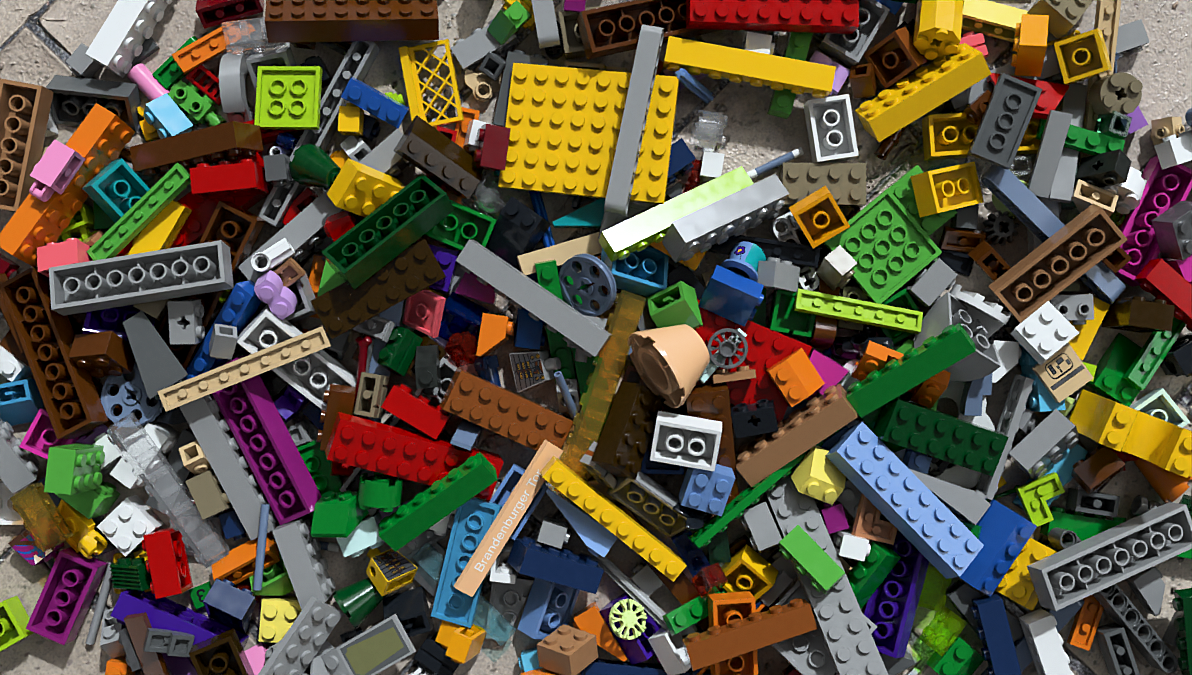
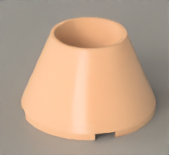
[628,324,710,408]

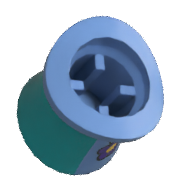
[720,241,766,282]

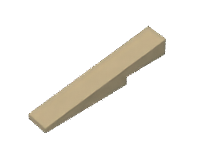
[516,232,602,276]

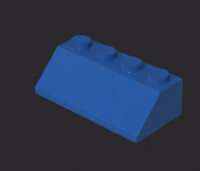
[959,499,1037,597]

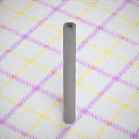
[85,562,113,645]

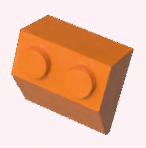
[766,348,825,407]

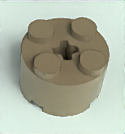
[1088,72,1143,118]

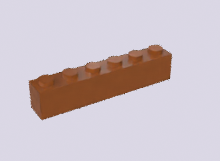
[682,598,817,671]

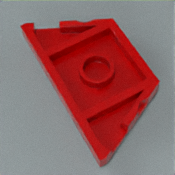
[987,73,1069,120]

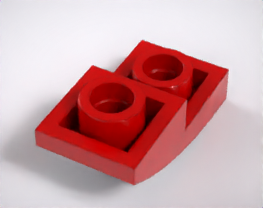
[283,187,318,225]

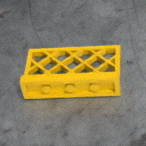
[398,39,464,127]

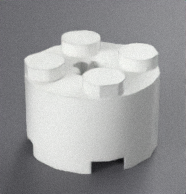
[1100,167,1147,214]

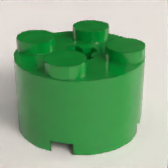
[358,472,403,512]

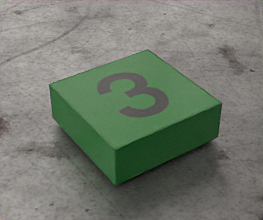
[188,581,212,609]

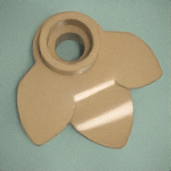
[464,63,503,102]

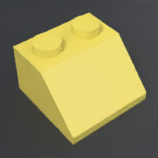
[791,445,846,505]

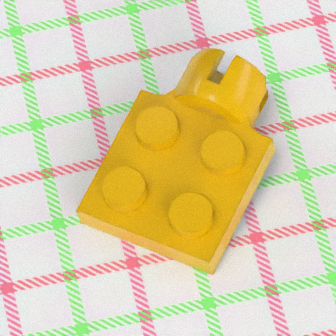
[51,499,108,559]

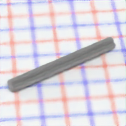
[592,555,668,630]

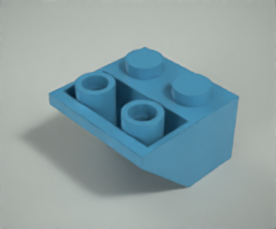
[0,379,44,426]

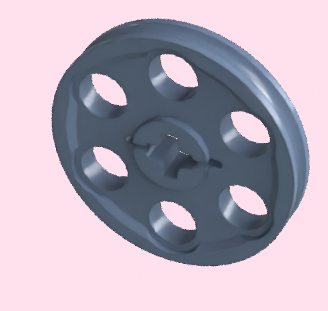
[559,254,617,316]
[101,364,164,428]

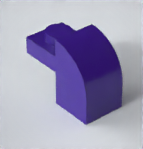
[274,385,309,424]

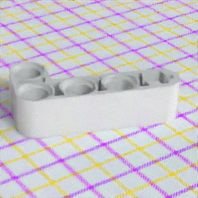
[769,211,819,291]

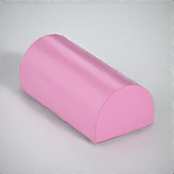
[127,63,170,101]

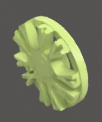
[609,599,647,640]

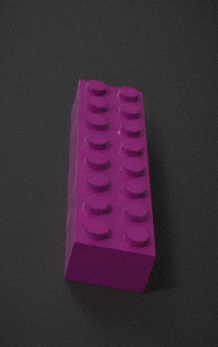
[212,353,322,525]

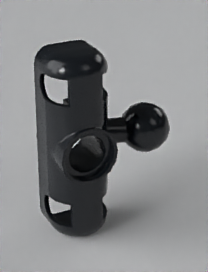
[830,324,895,360]

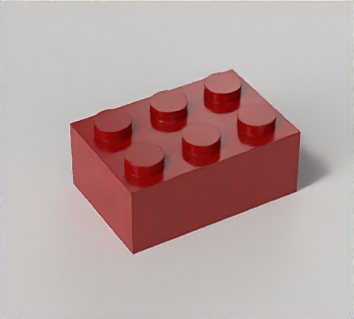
[189,159,269,200]
[142,525,193,599]

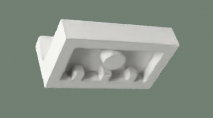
[487,554,518,584]

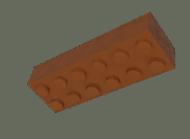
[439,367,574,451]

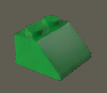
[311,491,369,538]
[926,632,984,675]

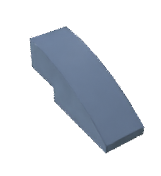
[959,372,993,416]

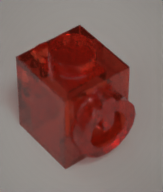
[444,331,478,367]

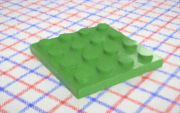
[824,188,942,304]

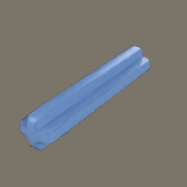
[675,68,714,103]

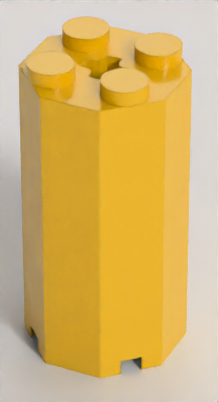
[913,0,964,60]

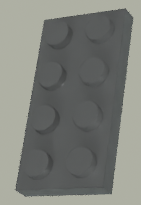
[968,73,1043,170]

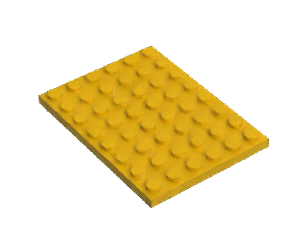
[498,63,679,204]

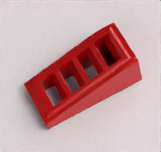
[186,65,222,106]

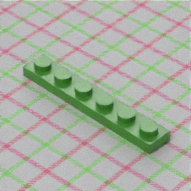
[86,163,191,261]

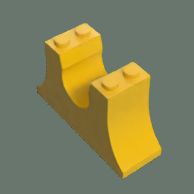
[1068,389,1192,478]

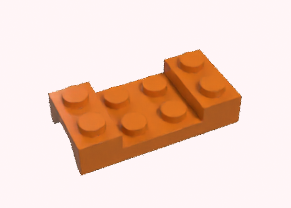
[851,340,951,409]

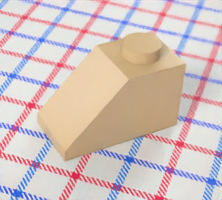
[1072,179,1119,217]

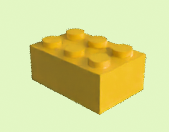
[327,158,405,217]
[995,538,1057,611]

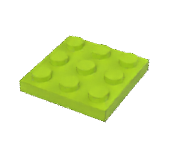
[254,66,322,130]

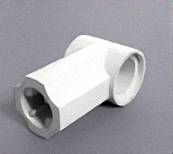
[251,238,296,274]

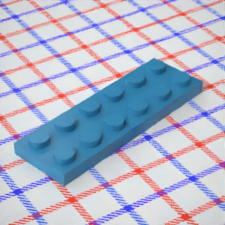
[431,497,502,628]

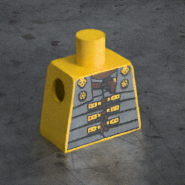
[366,548,418,596]

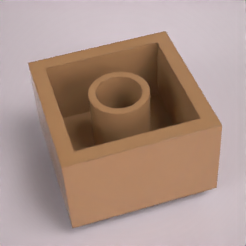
[536,624,598,675]

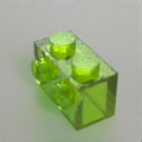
[919,605,967,656]

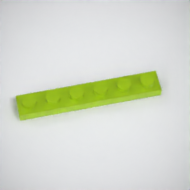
[794,288,923,334]

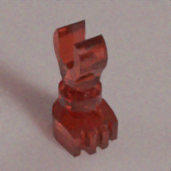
[684,160,702,193]

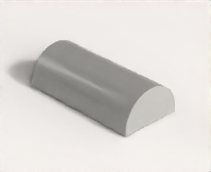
[607,471,687,538]

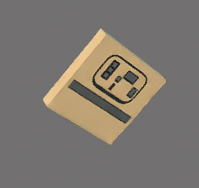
[1032,343,1094,403]

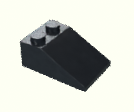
[486,196,551,270]

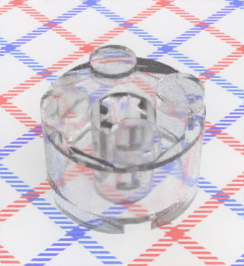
[690,110,728,153]

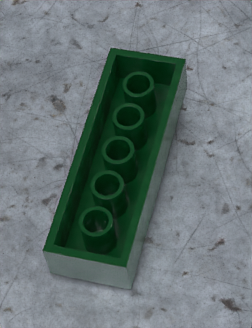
[321,174,455,290]
[872,397,1009,477]

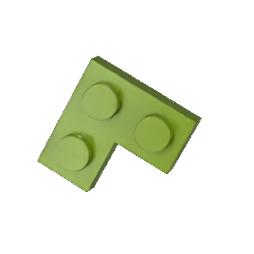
[1015,472,1065,527]

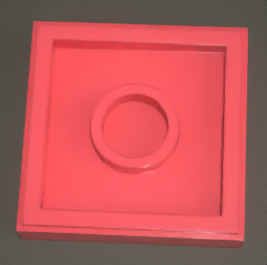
[402,289,446,338]

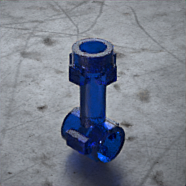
[276,132,300,151]

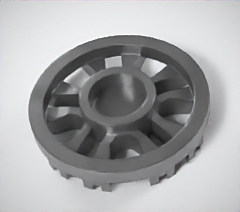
[707,328,748,369]

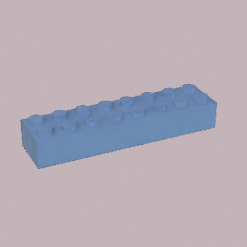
[826,422,984,579]

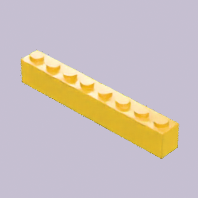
[663,36,836,98]
[540,456,687,582]

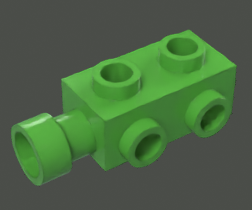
[168,80,227,127]

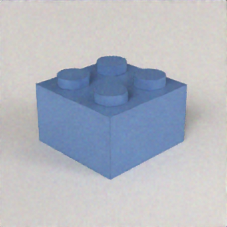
[679,464,735,516]

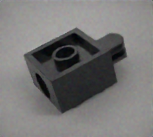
[1160,333,1192,377]

